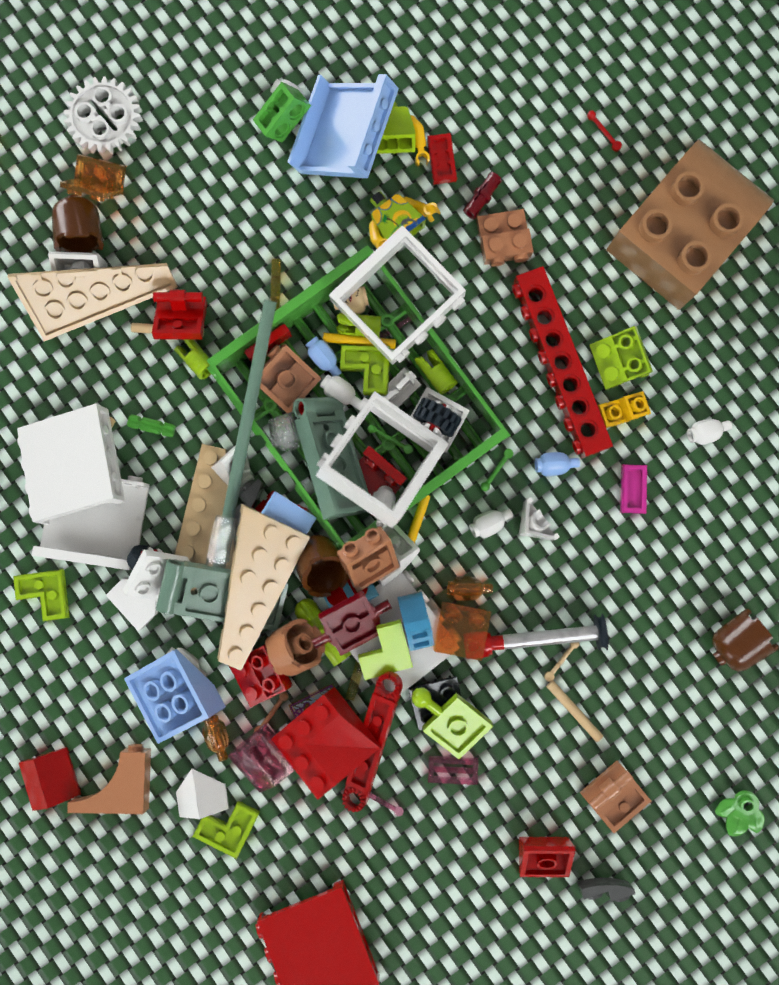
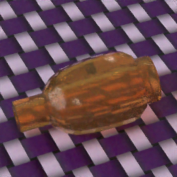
[447,576,493,601]
[202,715,229,762]

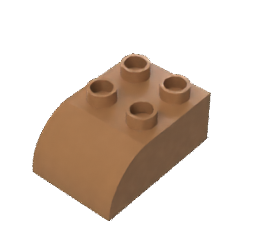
[606,139,774,310]

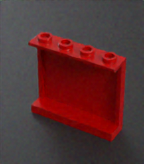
[255,880,380,985]

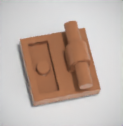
[580,761,651,833]

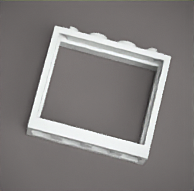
[329,225,466,365]
[316,391,449,528]

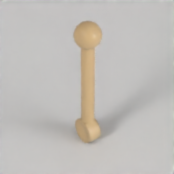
[544,642,580,682]

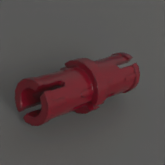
[463,172,502,219]

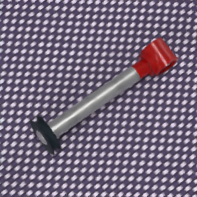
[463,613,608,659]

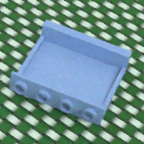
[288,74,399,178]

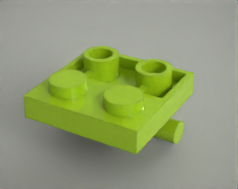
[590,326,653,390]

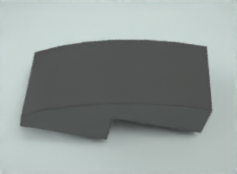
[233,479,264,527]
[577,877,636,902]

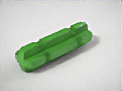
[127,414,176,437]

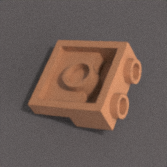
[476,209,533,267]
[260,344,322,415]
[337,526,400,593]

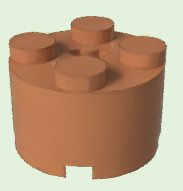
[265,619,325,676]

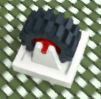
[411,387,470,454]

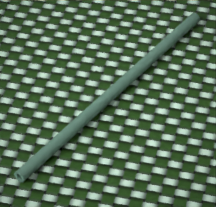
[212,300,277,568]

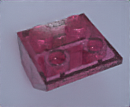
[227,724,294,792]

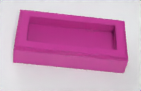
[620,464,647,514]

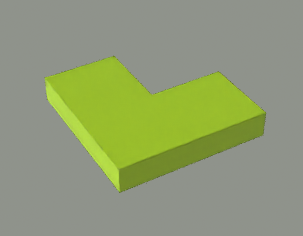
[340,345,390,396]
[13,569,70,621]
[358,619,413,680]
[192,801,260,859]

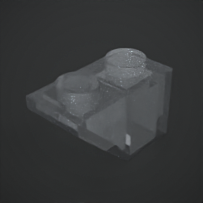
[268,412,301,452]

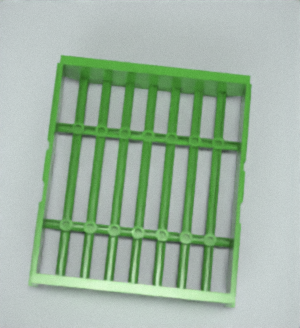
[207,245,511,550]

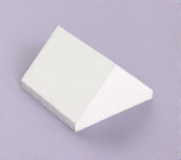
[48,251,108,271]

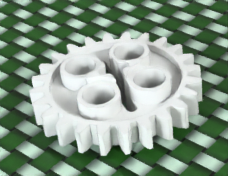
[63,76,143,155]

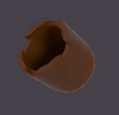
[52,195,104,253]
[295,535,349,597]
[712,608,779,671]

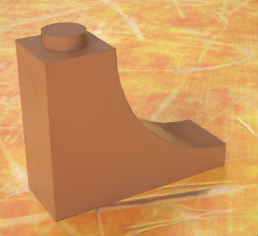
[67,744,151,814]

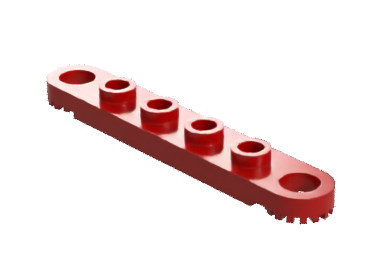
[342,672,403,812]

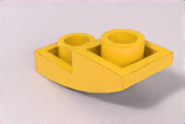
[598,391,651,429]

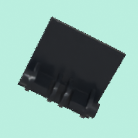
[408,675,461,730]

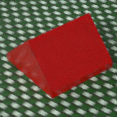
[19,747,81,811]
[519,837,575,877]

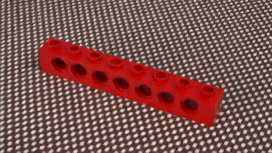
[512,266,613,459]

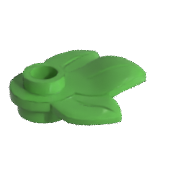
[715,790,765,836]

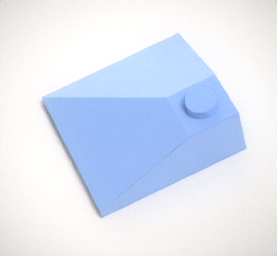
[124,649,226,744]

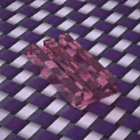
[428,756,478,785]

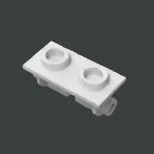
[382,368,422,407]

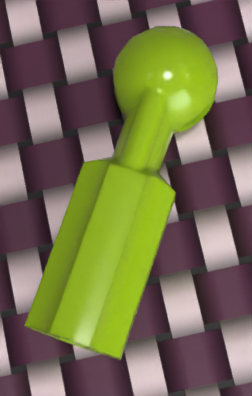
[295,598,351,667]

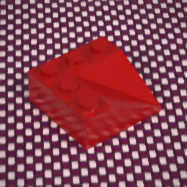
[271,687,381,800]

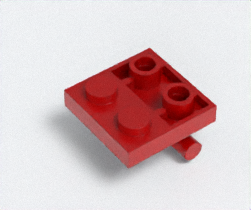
[152,290,207,339]
[229,645,293,708]

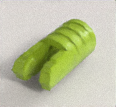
[337,313,382,338]
[174,339,211,380]
[414,349,457,395]

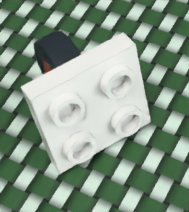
[123,545,190,600]

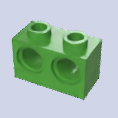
[253,82,311,143]

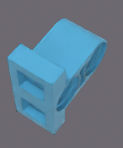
[397,591,434,651]

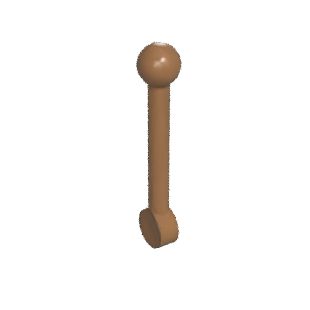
[254,692,289,736]

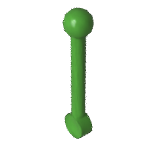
[367,424,413,454]
[481,449,514,491]

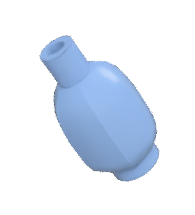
[305,336,342,376]
[534,452,580,476]

